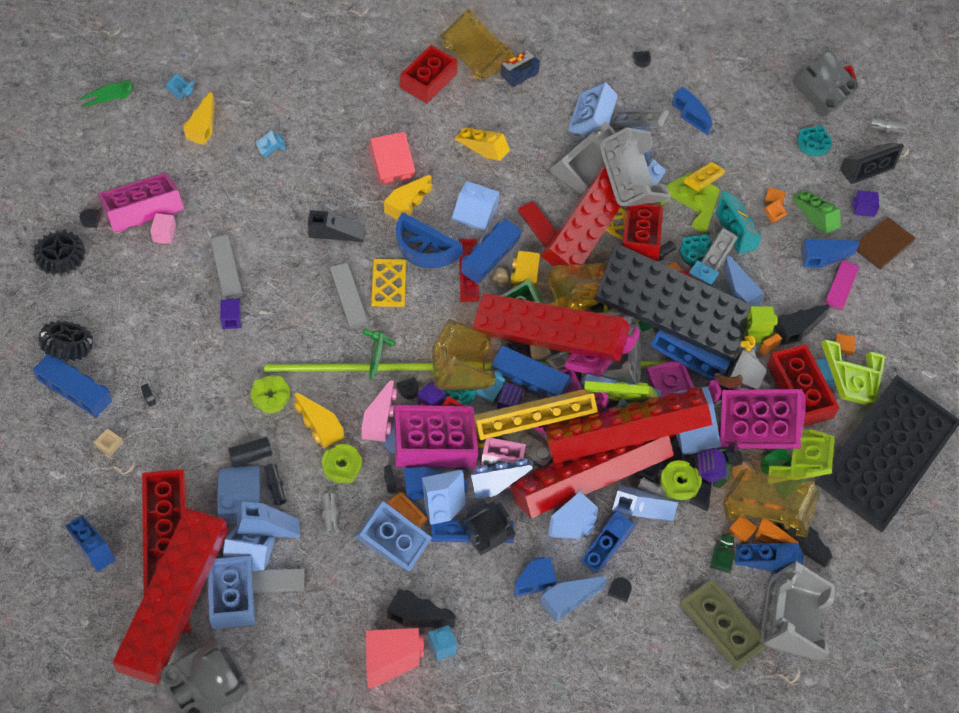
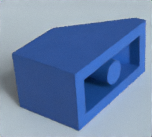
[513,557,557,597]

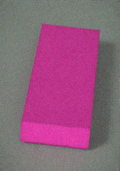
[825,260,860,310]

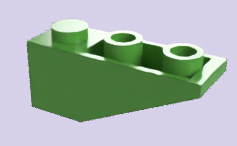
[792,190,841,234]

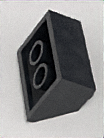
[840,143,904,185]

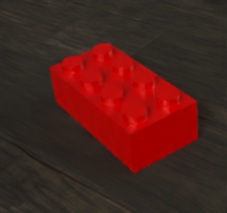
[622,204,664,262]
[767,344,839,427]

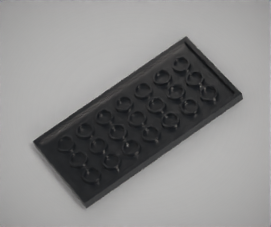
[594,243,751,363]
[815,375,959,533]

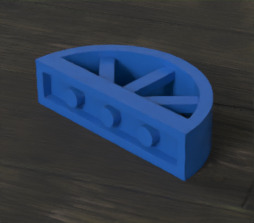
[396,213,463,268]

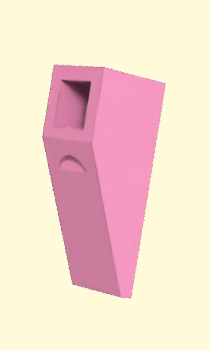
[362,381,397,442]

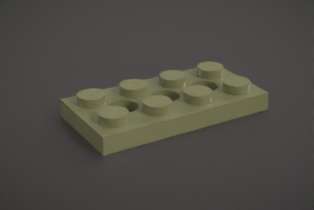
[679,579,767,670]

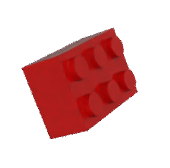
[400,45,458,104]

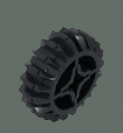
[33,229,85,276]
[38,320,93,361]

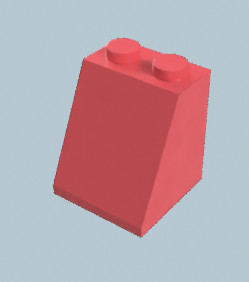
[368,132,415,185]
[366,628,424,688]

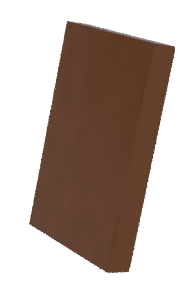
[856,217,916,270]

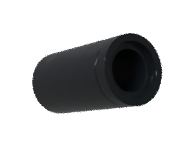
[228,436,273,467]

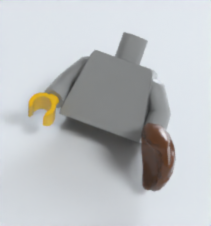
[714,336,771,390]

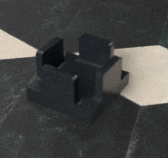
[458,499,516,556]

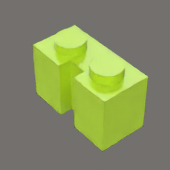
[744,306,777,343]

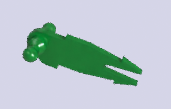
[79,80,133,106]
[363,328,395,379]

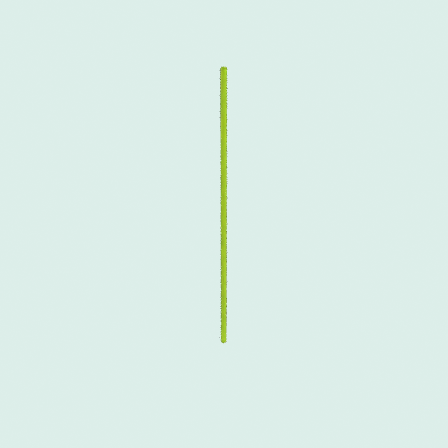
[264,361,688,372]

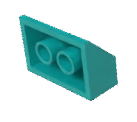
[715,191,761,254]

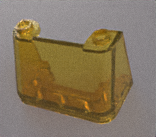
[440,8,514,81]
[548,262,608,308]
[432,319,496,390]
[723,468,820,538]

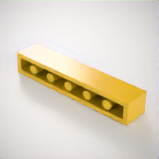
[473,389,597,440]

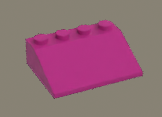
[97,172,184,232]
[720,389,806,449]
[394,405,478,468]

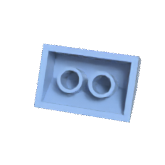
[568,82,618,136]

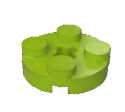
[251,376,291,414]
[322,444,362,483]
[660,461,702,500]

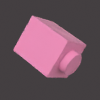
[150,213,176,244]

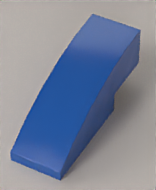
[672,87,713,135]

